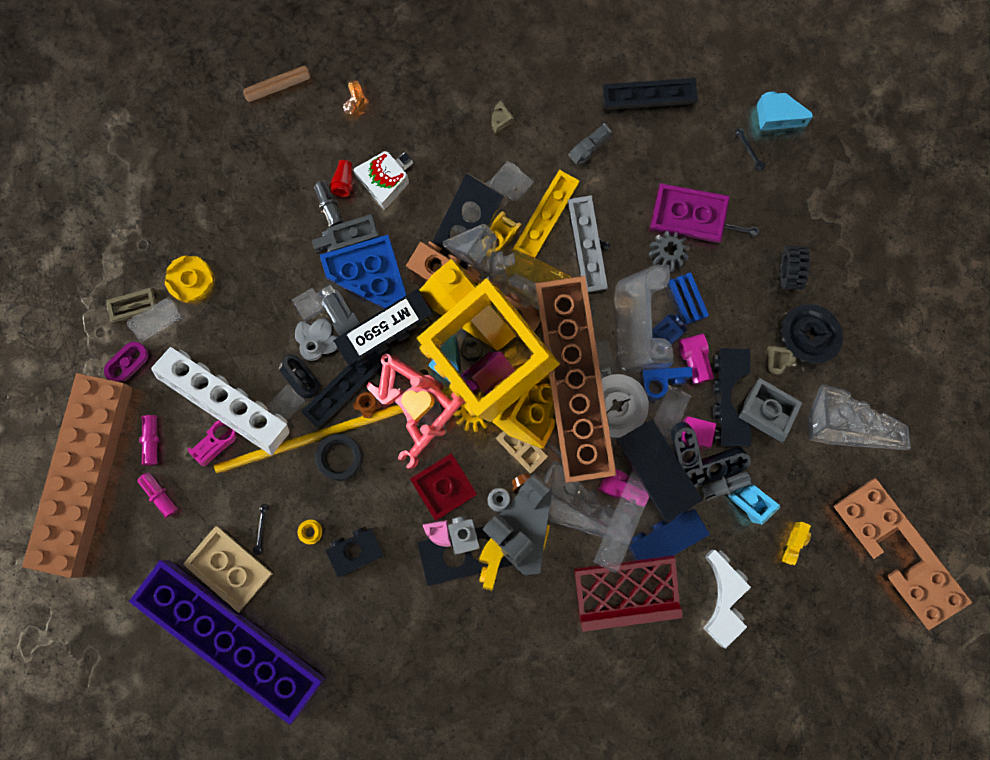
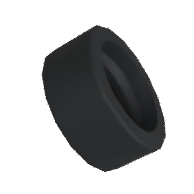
[315,434,363,481]

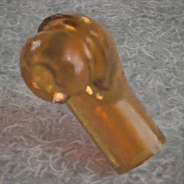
[343,80,365,115]

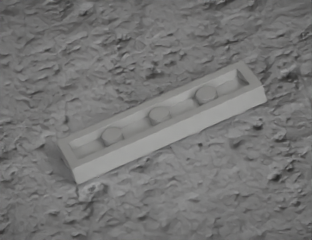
[568,195,608,293]

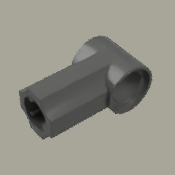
[321,291,360,336]

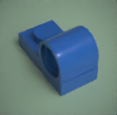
[640,367,692,401]

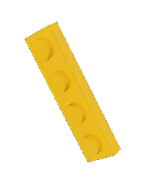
[513,170,580,263]

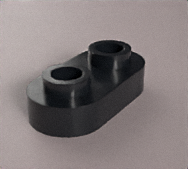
[279,354,320,398]

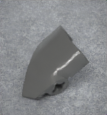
[483,473,553,576]

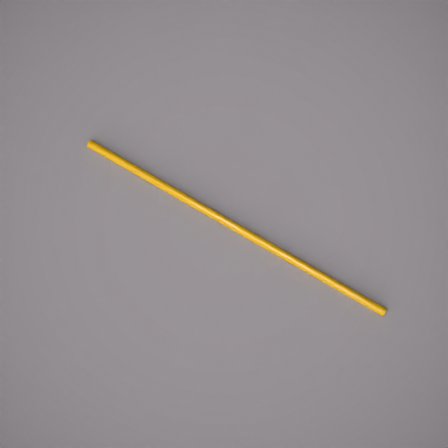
[214,362,526,473]

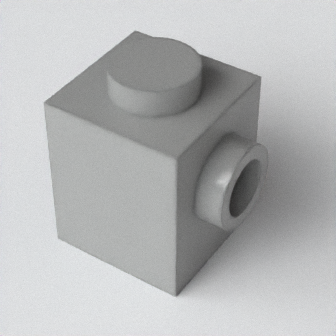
[448,516,480,555]

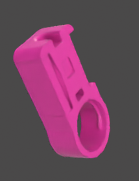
[188,420,237,466]

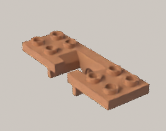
[834,477,972,630]

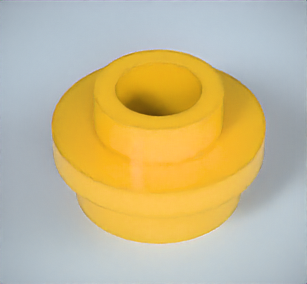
[298,520,323,544]

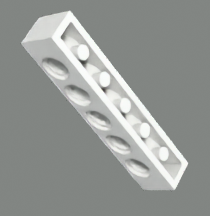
[151,347,290,456]

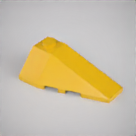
[419,259,517,351]

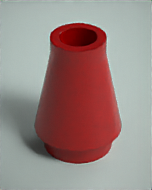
[329,160,353,197]

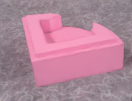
[423,520,451,547]

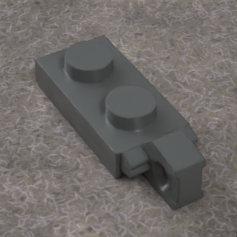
[312,214,380,253]

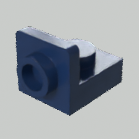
[647,313,688,352]

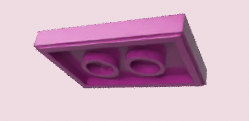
[650,183,730,243]

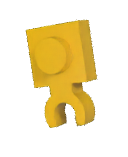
[782,522,811,565]

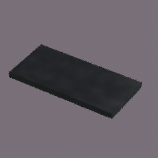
[615,419,703,523]

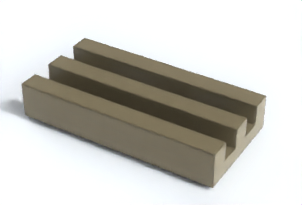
[105,287,159,324]

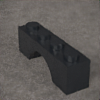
[712,348,751,449]

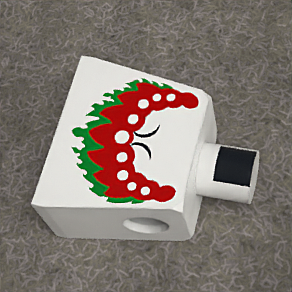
[353,151,413,210]

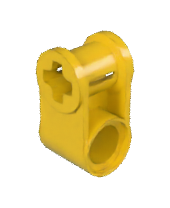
[482,211,522,259]

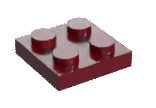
[410,453,477,521]

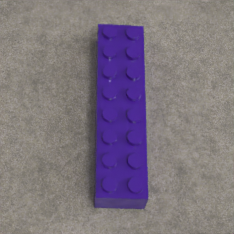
[129,560,326,725]

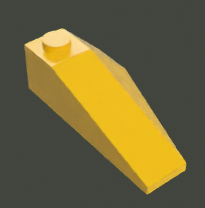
[492,374,555,448]

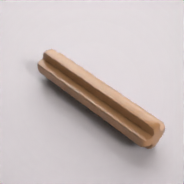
[243,66,310,102]

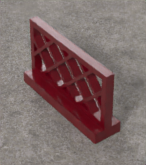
[574,555,683,632]

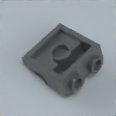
[739,378,802,442]

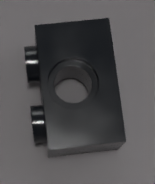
[325,526,386,578]

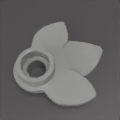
[295,318,338,361]

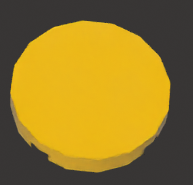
[165,255,214,303]

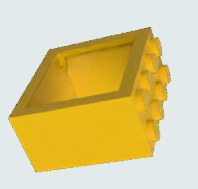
[417,279,560,422]

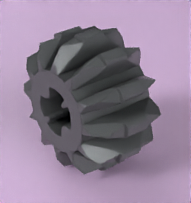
[649,231,690,272]

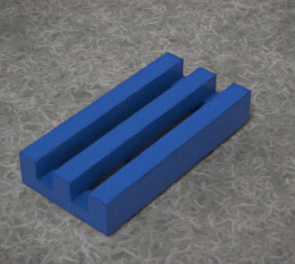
[668,272,709,326]

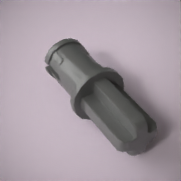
[314,181,344,227]
[702,472,753,501]

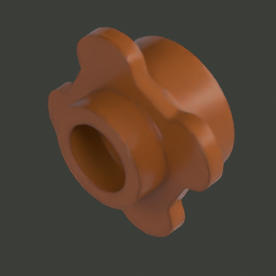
[353,391,382,418]

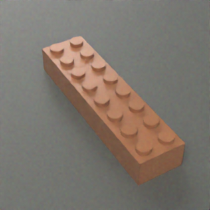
[536,276,616,483]
[22,373,133,578]

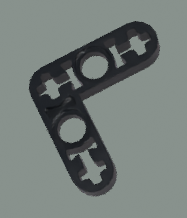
[671,422,751,487]

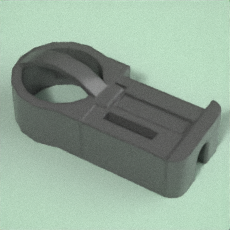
[569,123,613,165]

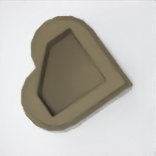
[766,346,797,376]

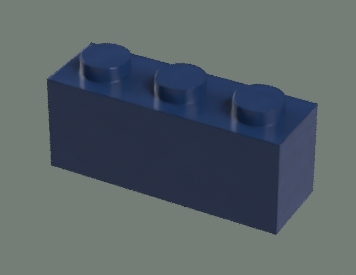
[627,508,710,572]

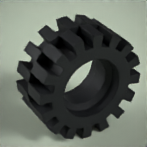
[780,245,810,290]

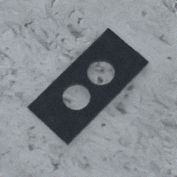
[432,173,505,269]
[417,526,513,586]

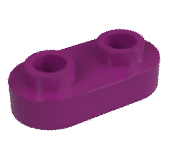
[104,342,149,383]

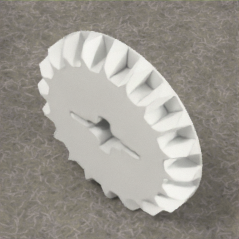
[601,374,649,438]

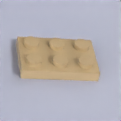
[183,526,274,613]

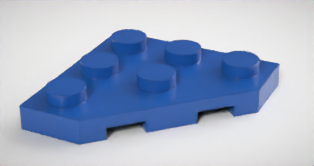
[320,235,406,309]

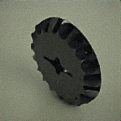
[780,304,843,365]

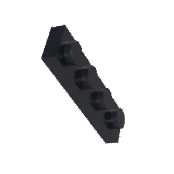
[602,78,698,110]
[301,352,387,429]

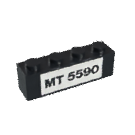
[333,289,433,368]

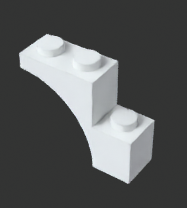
[703,550,751,648]

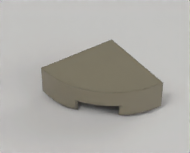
[491,101,515,134]

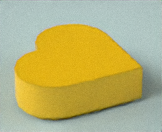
[401,390,434,421]

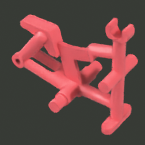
[367,354,466,469]

